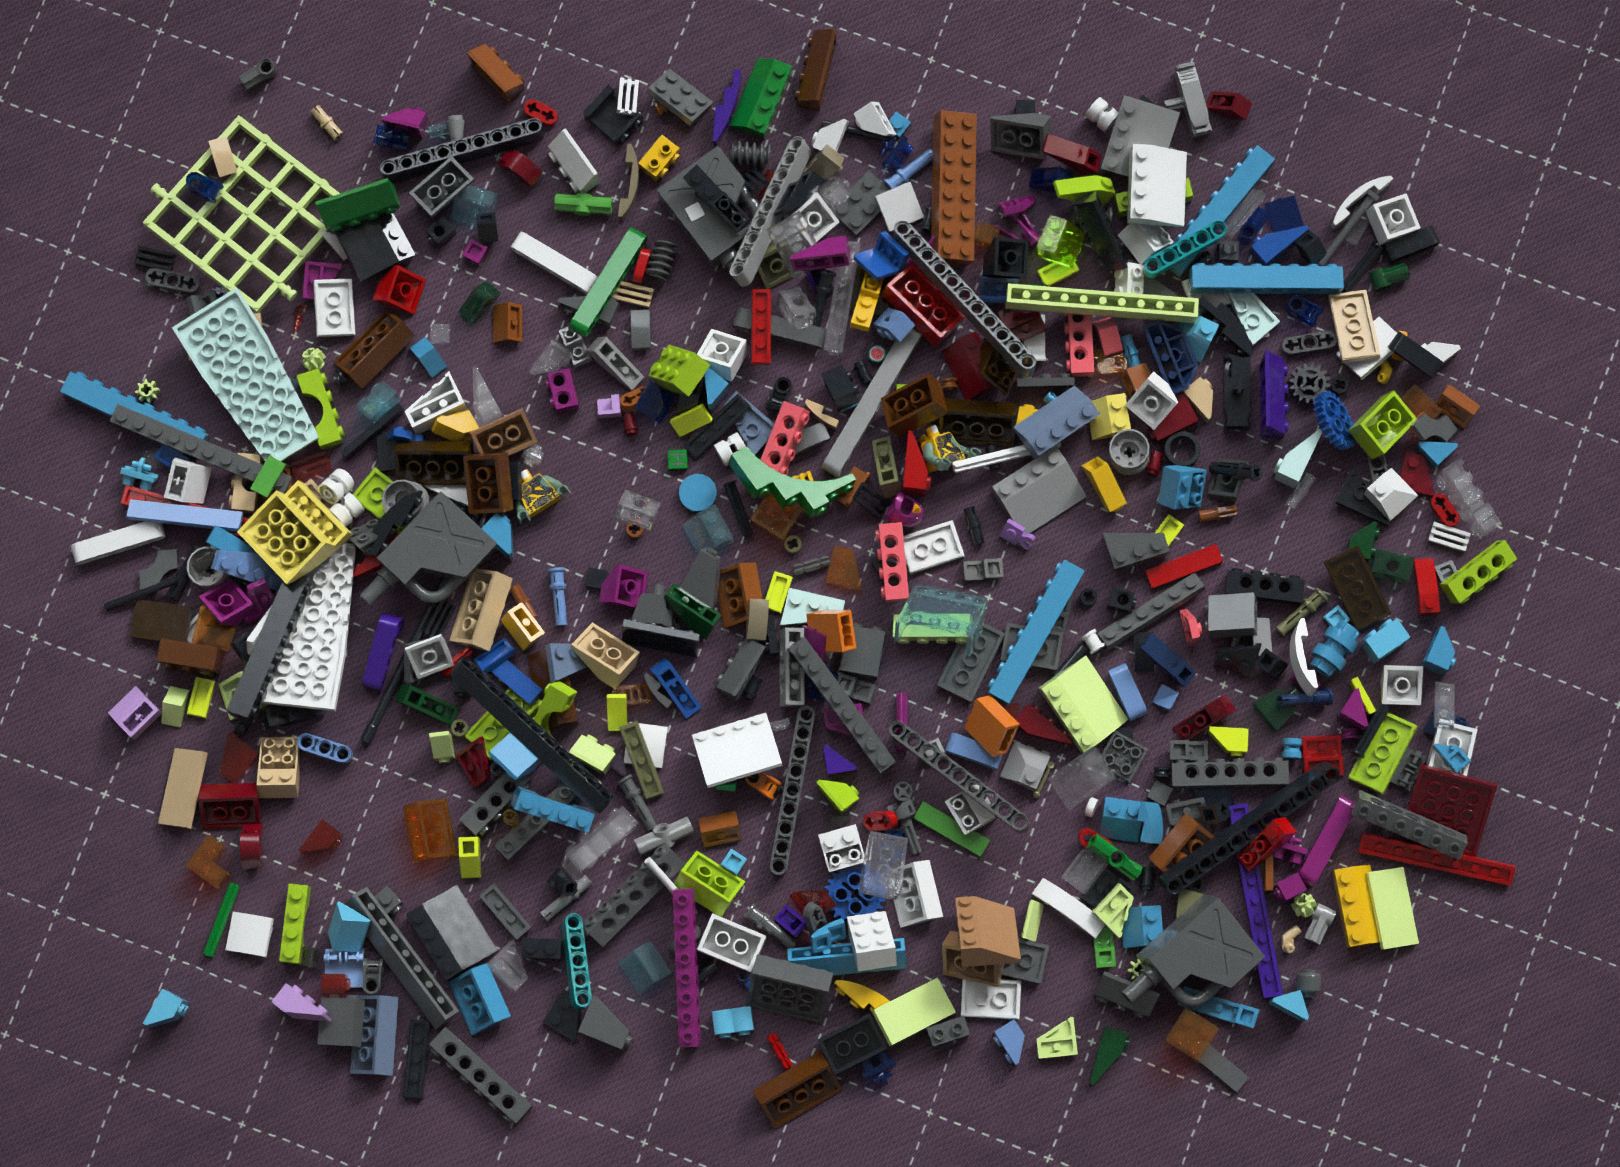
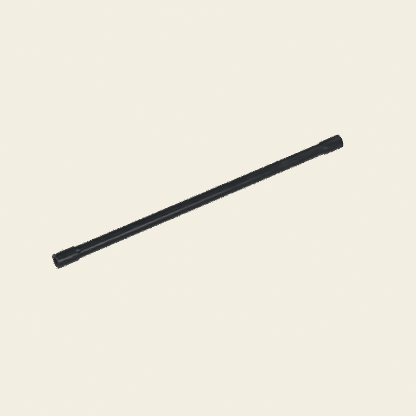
[360,513,484,745]

